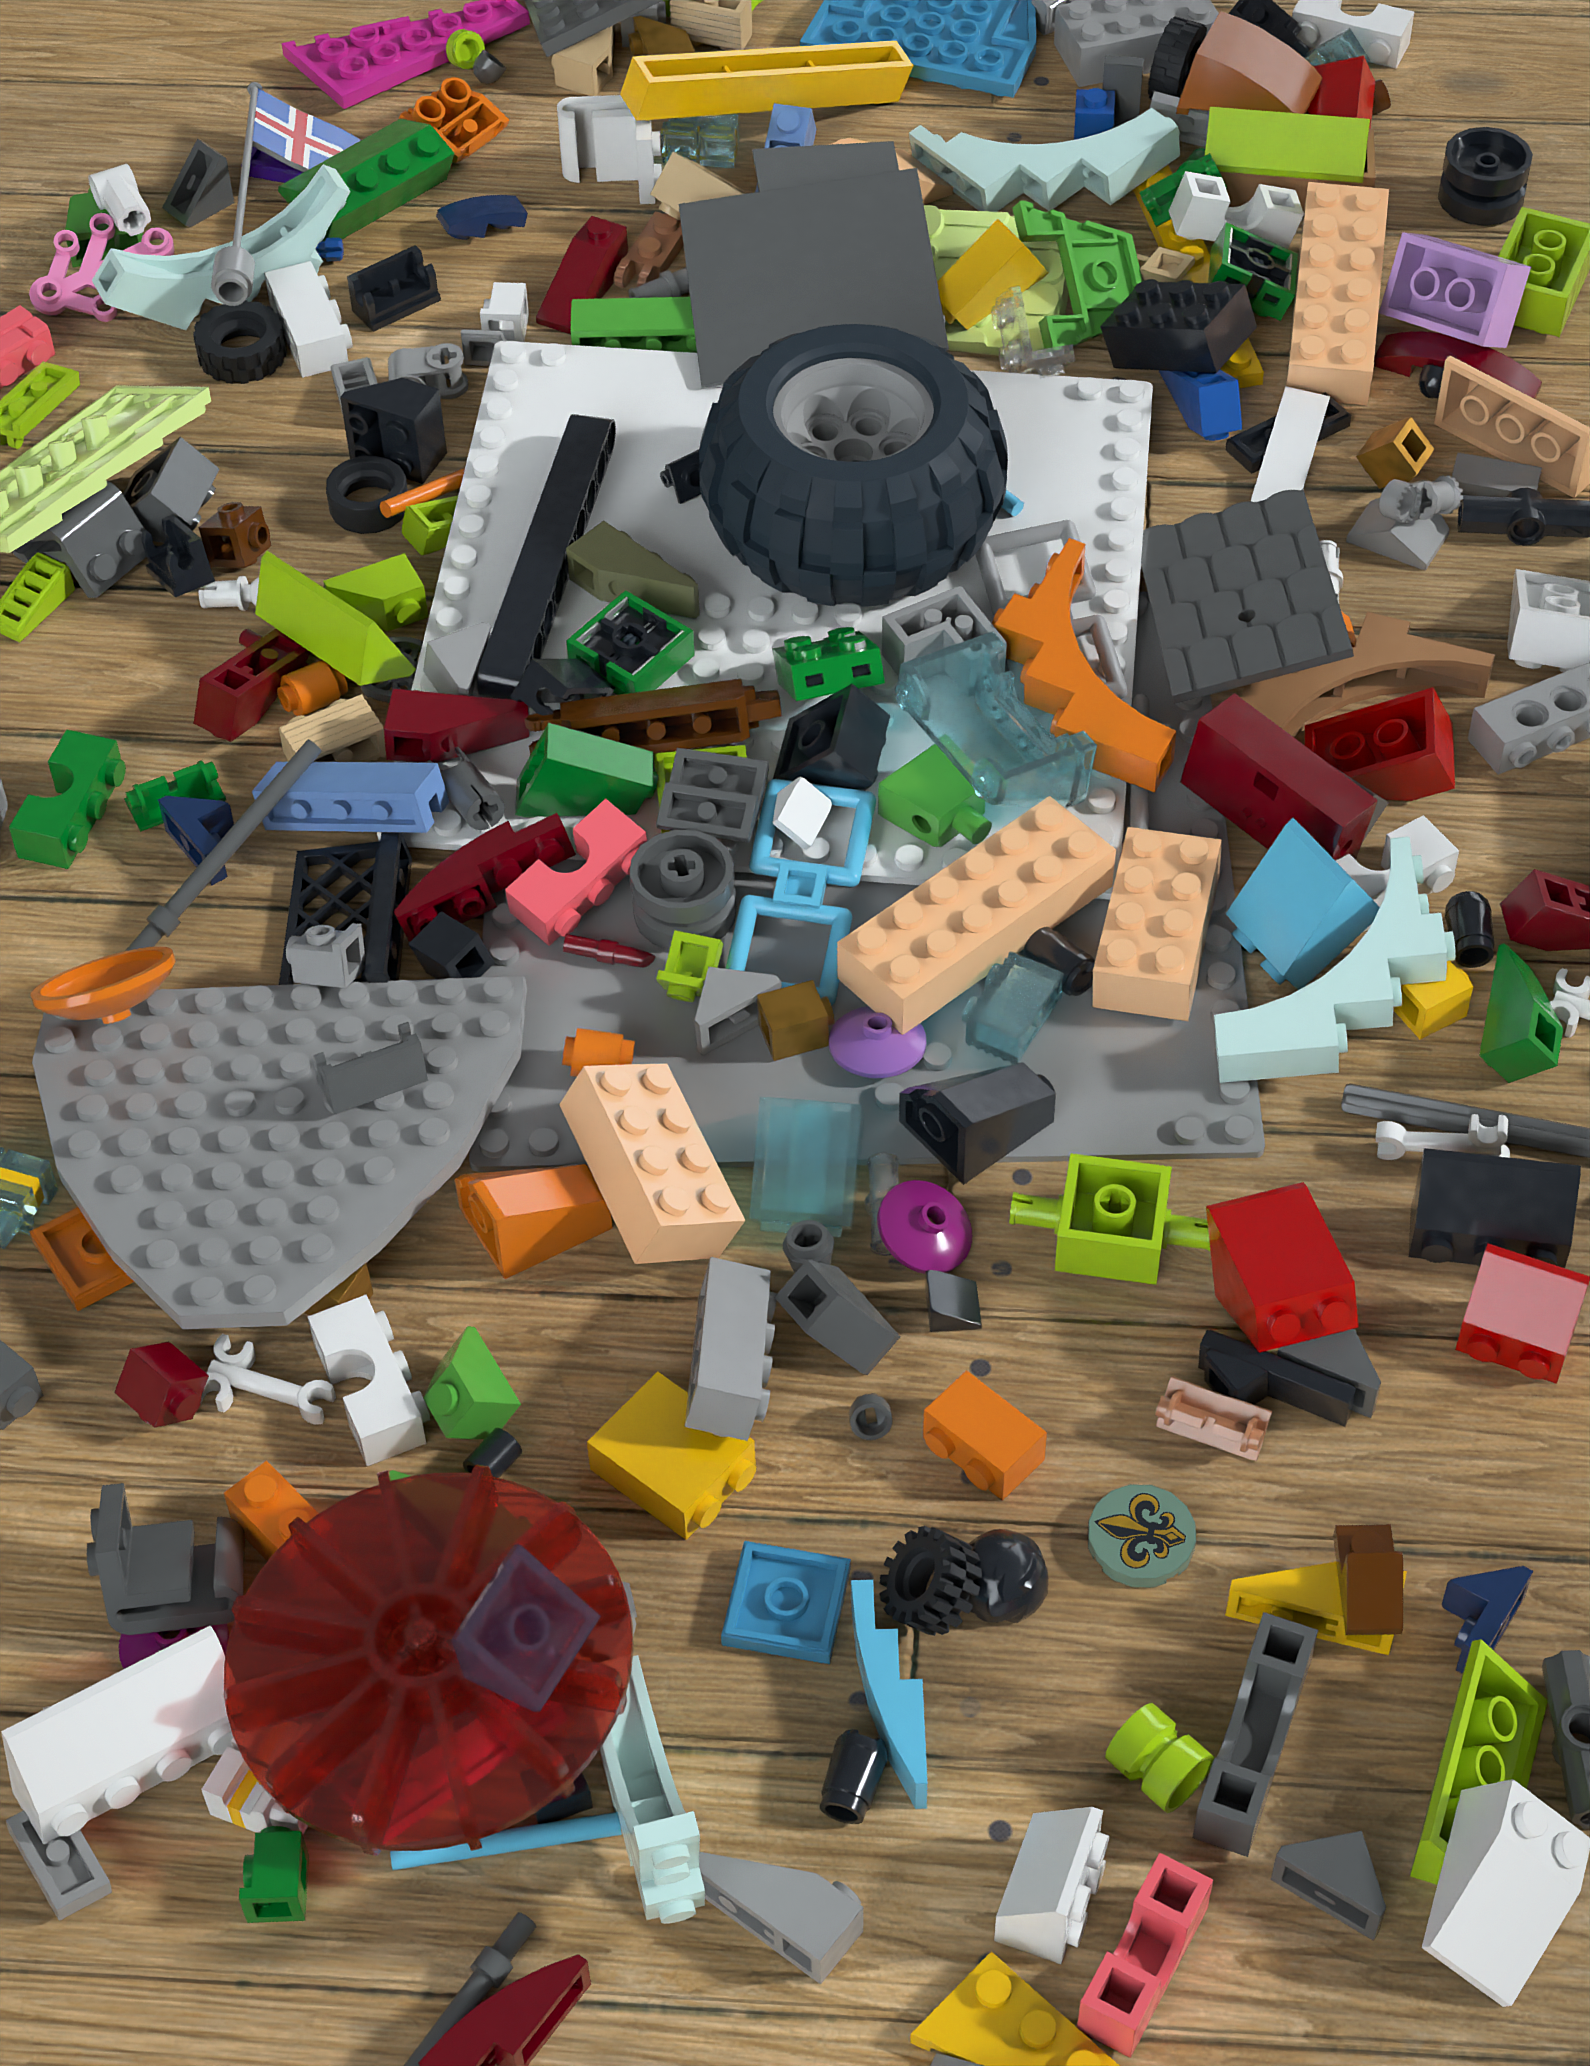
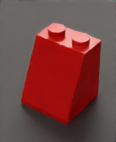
[1206,1182,1359,1353]

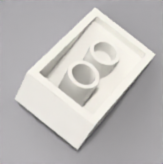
[1507,569,1590,673]
[1422,1779,1590,2007]

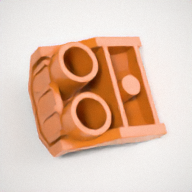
[399,77,509,163]

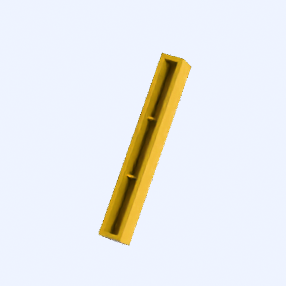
[620,41,914,121]

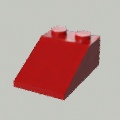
[1305,687,1455,801]

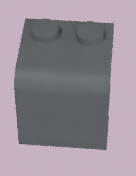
[12,481,147,598]
[87,1483,245,1635]

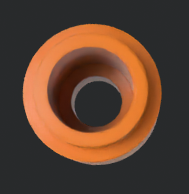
[277,660,348,716]
[562,1028,635,1077]

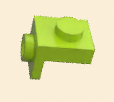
[656,930,723,1002]

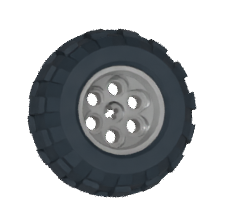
[699,324,1008,607]

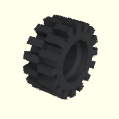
[879,1526,982,1636]

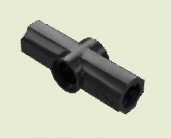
[1457,488,1590,546]

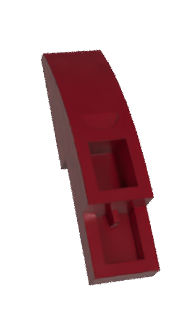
[394,813,576,943]

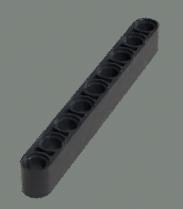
[477,414,616,700]

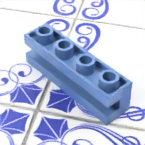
[252,762,450,833]

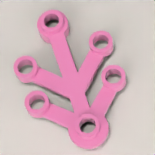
[29,213,174,322]

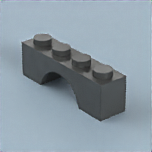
[1192,1612,1318,1857]

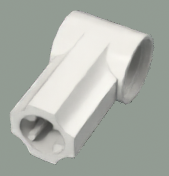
[88,164,151,236]

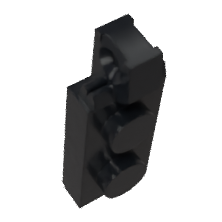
[1228,0,1310,57]

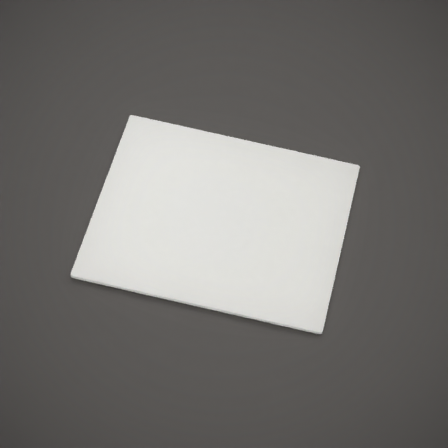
[377,341,1153,900]

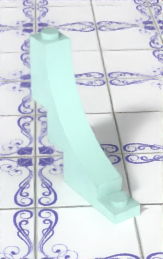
[909,108,1180,212]

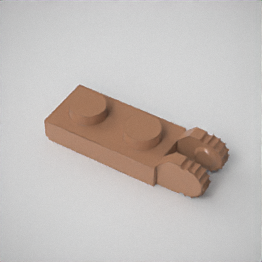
[614,211,684,288]

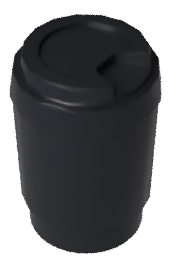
[1445,891,1495,968]
[1024,927,1095,996]
[820,1729,888,1824]

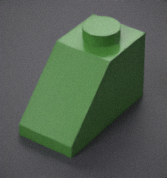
[423,1326,521,1440]

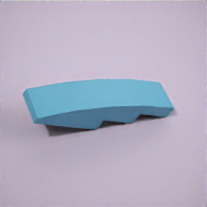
[851,1580,928,1809]

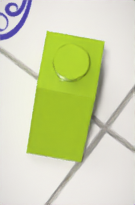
[323,553,428,631]

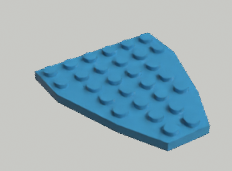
[800,0,1037,98]

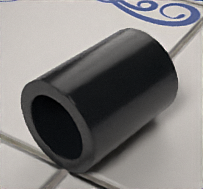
[463,1428,522,1488]

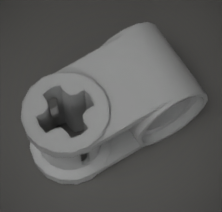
[388,343,469,399]

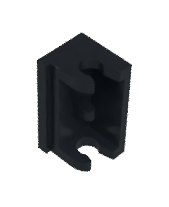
[347,245,441,332]
[142,515,215,597]
[510,659,616,715]

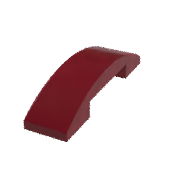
[1374,331,1542,399]

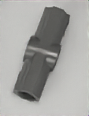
[1542,1650,1590,1829]

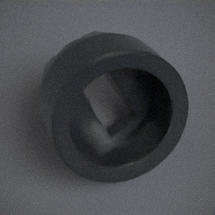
[1418,365,1444,399]

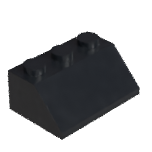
[1408,1148,1581,1268]

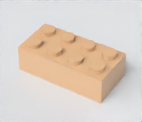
[1092,827,1221,1021]
[559,1064,745,1264]

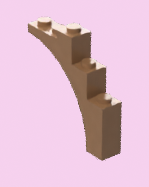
[1240,612,1495,737]

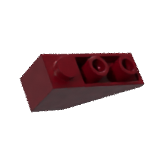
[384,689,530,763]

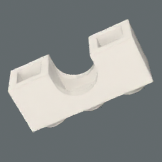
[1292,0,1414,69]
[1169,171,1304,249]
[1336,815,1459,932]
[308,1294,430,1466]

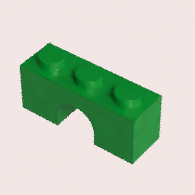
[9,729,126,869]

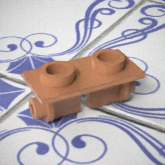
[1155,1376,1272,1461]

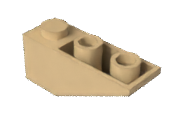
[551,24,615,96]

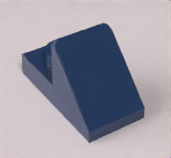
[158,796,234,885]
[1441,1566,1533,1673]

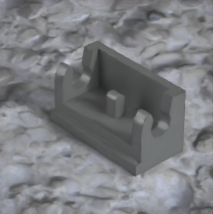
[313,1022,428,1115]

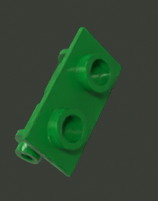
[1139,153,1227,227]
[124,760,226,832]

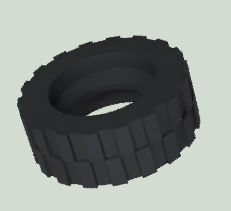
[1148,16,1207,100]
[193,300,287,384]

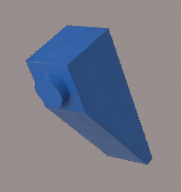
[1159,370,1242,441]

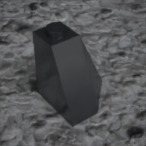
[899,1062,1056,1185]

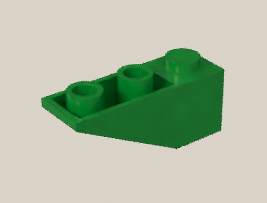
[1479,943,1563,1083]

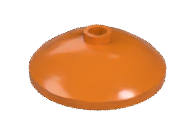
[30,946,176,1024]

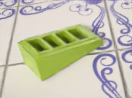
[402,495,458,555]
[0,552,75,643]

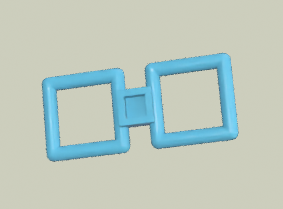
[726,779,876,1006]

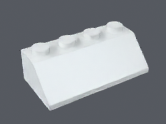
[1,1626,247,1844]

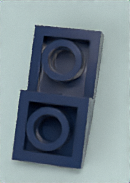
[436,195,528,240]

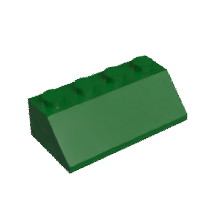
[278,119,455,242]

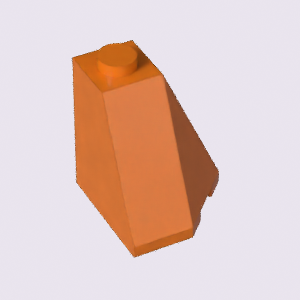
[455,1164,613,1279]

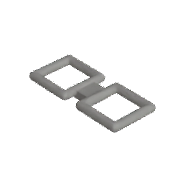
[975,520,1127,717]

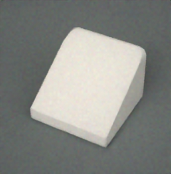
[773,777,832,850]

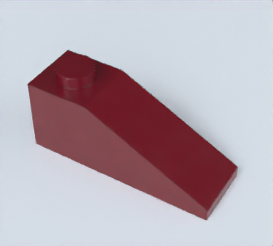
[536,216,628,335]
[193,629,312,742]
[1500,869,1590,951]

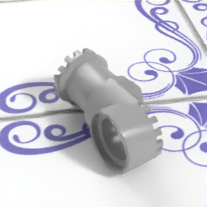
[1379,475,1463,523]

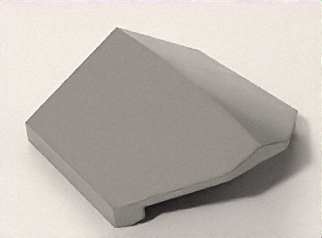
[1346,495,1450,571]

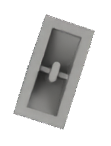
[423,622,491,696]
[695,966,782,1056]

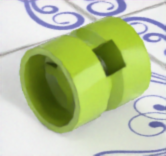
[1105,1703,1215,1813]

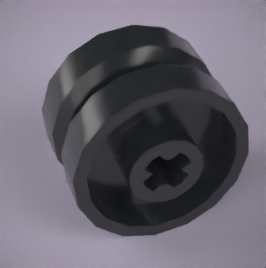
[1438,127,1533,226]

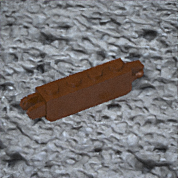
[525,678,782,755]

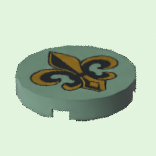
[1088,1484,1196,1588]

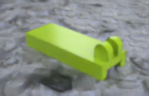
[0,361,80,449]

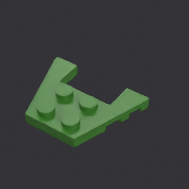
[1012,201,1143,357]

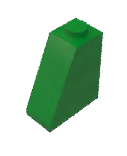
[515,723,658,817]

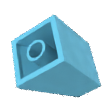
[1226,818,1380,990]

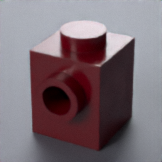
[114,1341,209,1428]

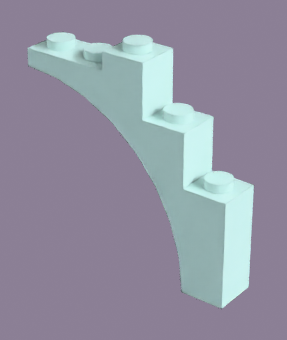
[92,164,351,330]
[1214,837,1456,1083]
[583,1655,705,1924]

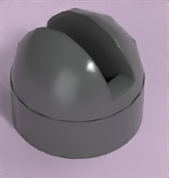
[473,50,506,84]
[849,1393,892,1440]

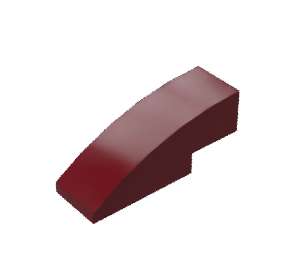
[418,1954,591,2066]

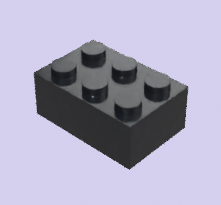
[1100,279,1257,373]

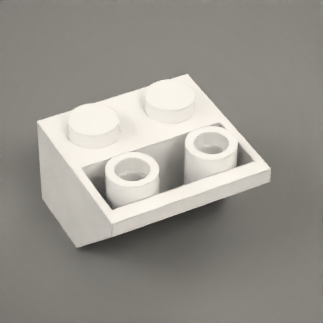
[994,1807,1109,1964]

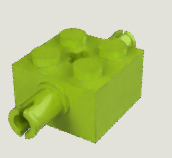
[1009,1153,1210,1285]

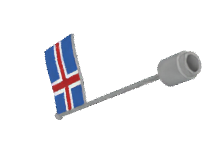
[211,82,361,306]

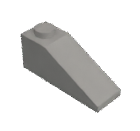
[699,1852,863,1985]

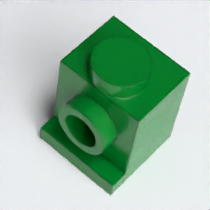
[239,1826,309,1923]

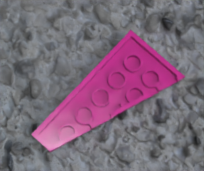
[281,0,530,109]

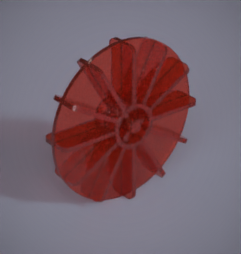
[223,1464,634,1856]

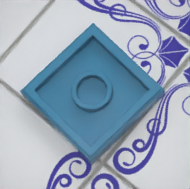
[721,1541,851,1664]

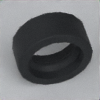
[326,456,408,534]

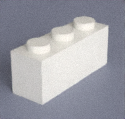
[264,261,353,378]

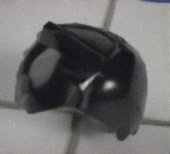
[967,1529,1049,1623]

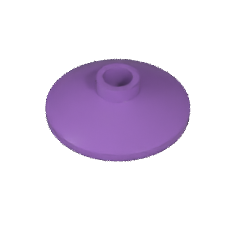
[829,1006,926,1078]

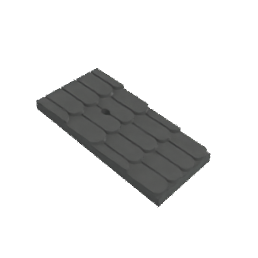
[1141,489,1354,704]

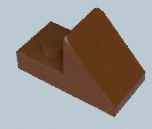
[1333,1524,1403,1635]

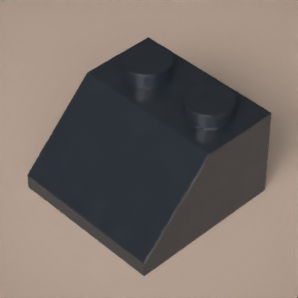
[773,684,890,791]

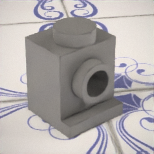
[286,923,366,988]

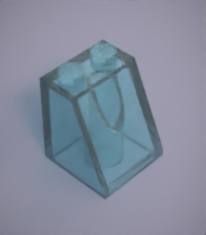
[749,1096,865,1238]

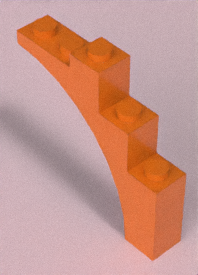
[991,538,1176,793]

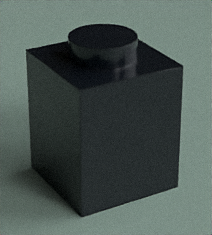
[409,911,495,979]

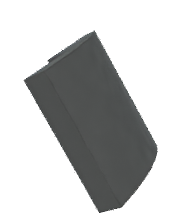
[656,748,769,842]

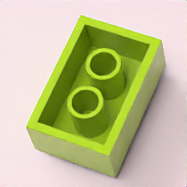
[1498,207,1590,337]

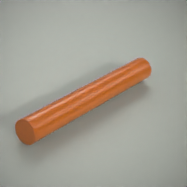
[380,468,465,518]

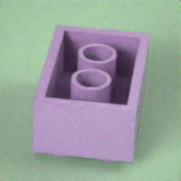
[1379,232,1531,348]

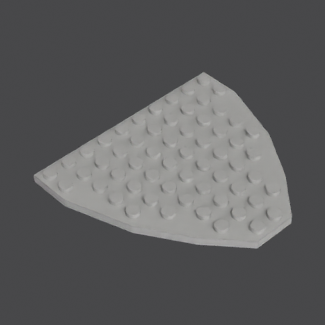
[32,976,527,1329]

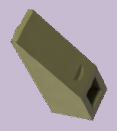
[566,521,700,619]

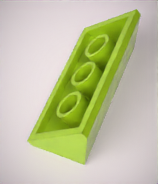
[1205,107,1370,183]
[255,551,416,686]
[1410,1639,1548,1885]

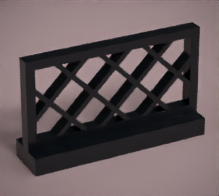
[279,832,412,985]

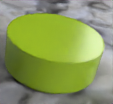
[446,29,485,69]

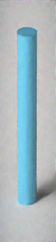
[390,1812,622,1870]

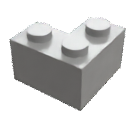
[881,585,1007,696]

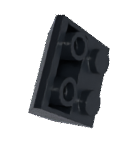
[340,378,447,484]

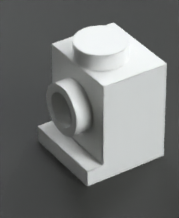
[480,282,529,342]

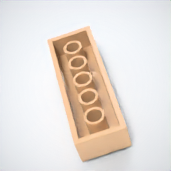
[1286,182,1389,406]
[837,796,1116,1035]

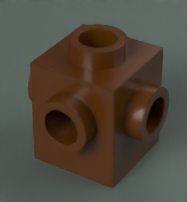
[198,502,272,568]

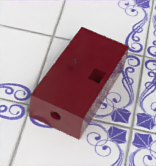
[1180,693,1378,861]

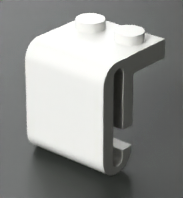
[557,95,662,204]

